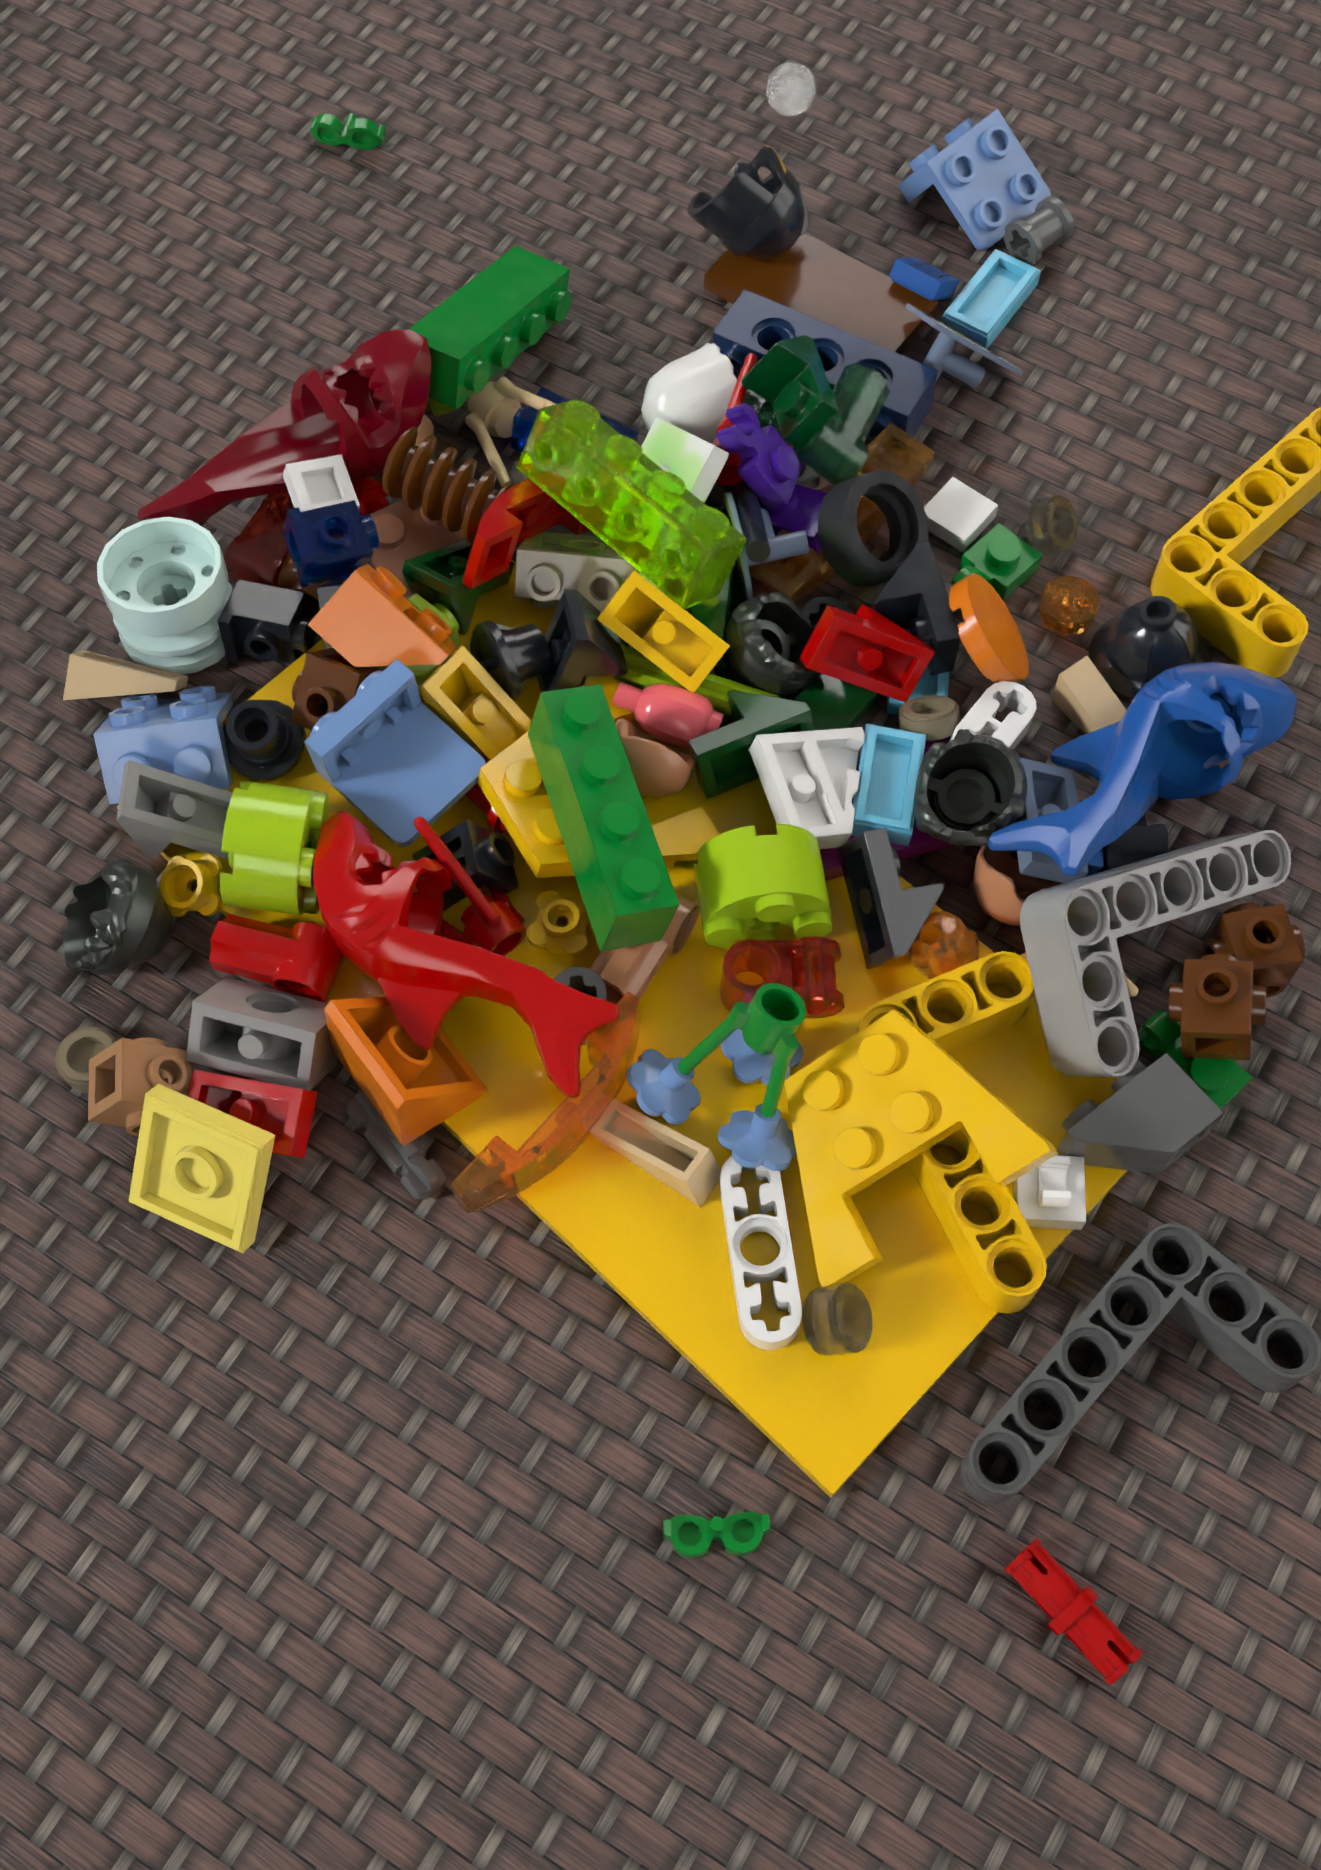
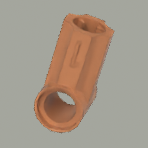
[590,894,700,1010]

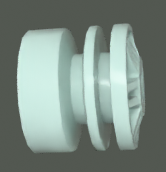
[97,516,233,674]

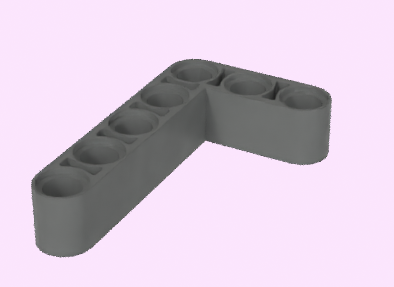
[960,1223,1321,1506]

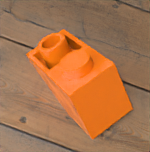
[308,563,458,667]

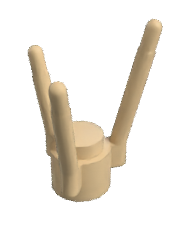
[465,377,564,487]

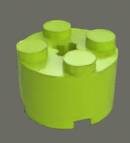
[220,781,329,915]
[694,824,832,962]

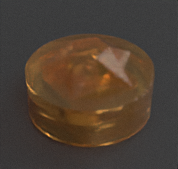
[1039,576,1100,635]

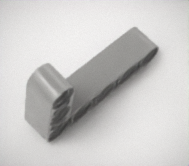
[1020,830,1291,1077]

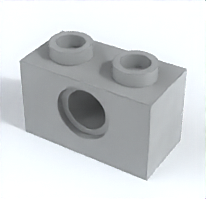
[186,977,338,1090]

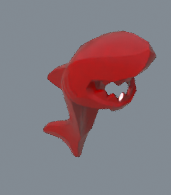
[313,811,620,1099]

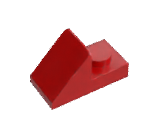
[800,605,935,703]
[188,1070,318,1158]

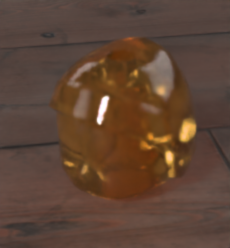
[907,911,979,980]

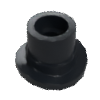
[470,620,551,701]
[223,699,306,782]

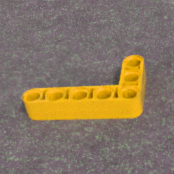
[1150,407,1321,678]
[857,951,1047,1314]

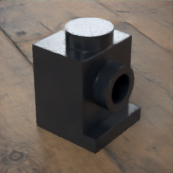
[217,579,316,664]

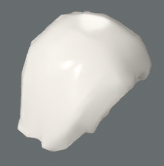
[641,343,737,443]

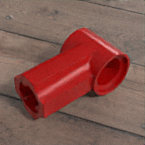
[209,914,344,1003]

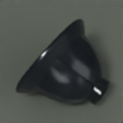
[1089,596,1212,700]

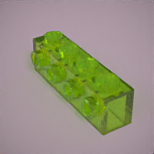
[516,399,747,610]

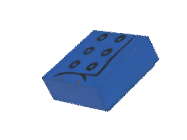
[889,257,960,301]

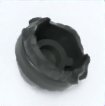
[726,592,825,695]
[914,729,1028,846]
[62,859,174,976]

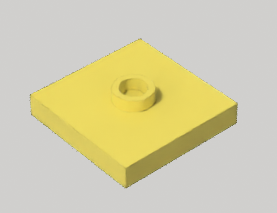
[128,1084,275,1253]

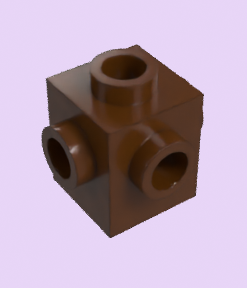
[290,648,387,731]
[1203,903,1305,998]
[1169,954,1266,1061]

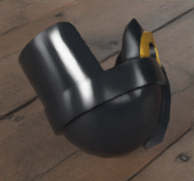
[687,145,809,259]

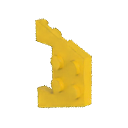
[477,676,720,878]
[784,1009,1058,1290]

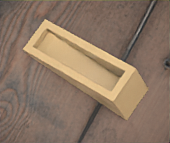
[63,650,188,700]
[1051,656,1126,734]
[590,1099,721,1207]

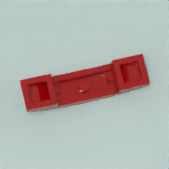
[462,466,626,589]

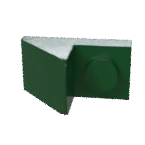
[741,335,838,450]
[402,539,515,635]
[688,690,814,799]

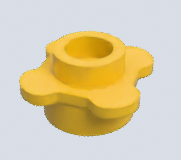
[160,854,222,917]
[527,890,590,955]

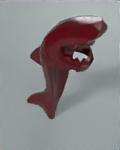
[138,329,432,526]

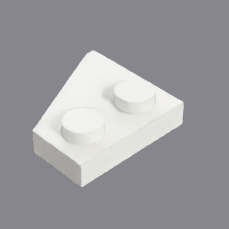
[749,727,865,849]

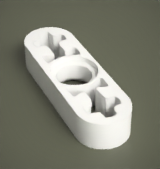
[720,1156,802,1350]

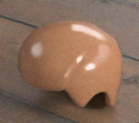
[615,718,696,799]
[973,845,1064,926]

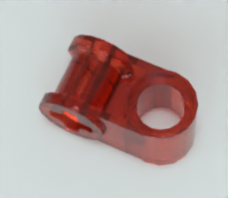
[223,492,319,587]
[719,936,845,1019]

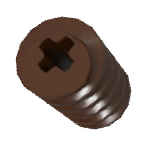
[382,426,516,544]

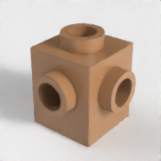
[88,1037,193,1137]

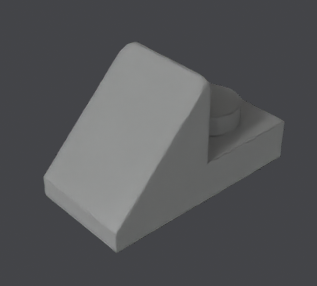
[116,760,232,859]

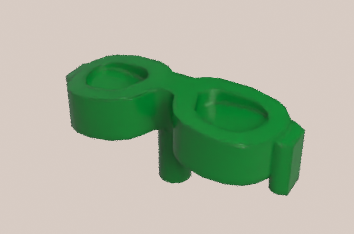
[310,113,386,150]
[663,1511,770,1559]

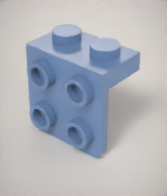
[898,109,1051,251]
[304,659,485,847]
[93,686,233,804]

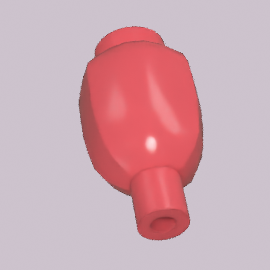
[612,682,724,749]

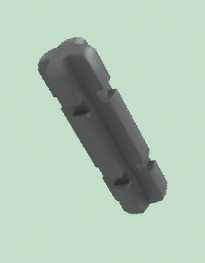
[346,1090,446,1200]

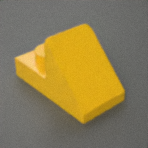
[597,570,730,693]
[419,645,532,763]

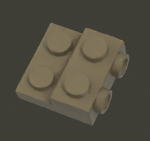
[515,530,645,612]

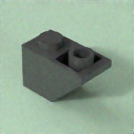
[1057,1053,1223,1174]

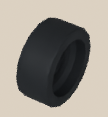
[818,469,928,587]

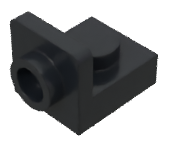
[412,819,518,911]

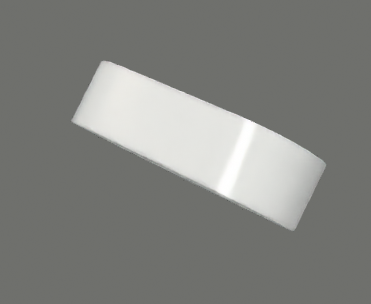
[950,681,1037,750]

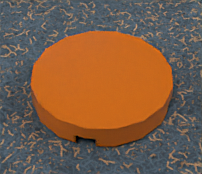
[949,573,1029,683]

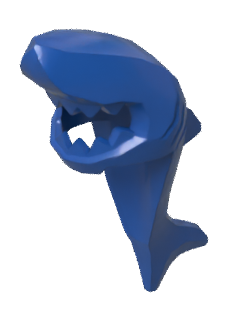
[988,662,1297,876]

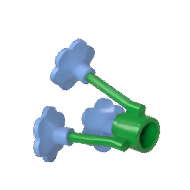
[626,983,807,1171]

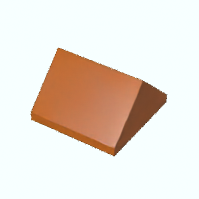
[324,996,487,1146]

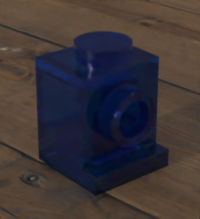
[284,500,379,588]

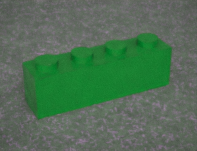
[408,246,572,409]
[528,684,679,952]

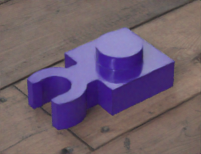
[716,403,803,511]

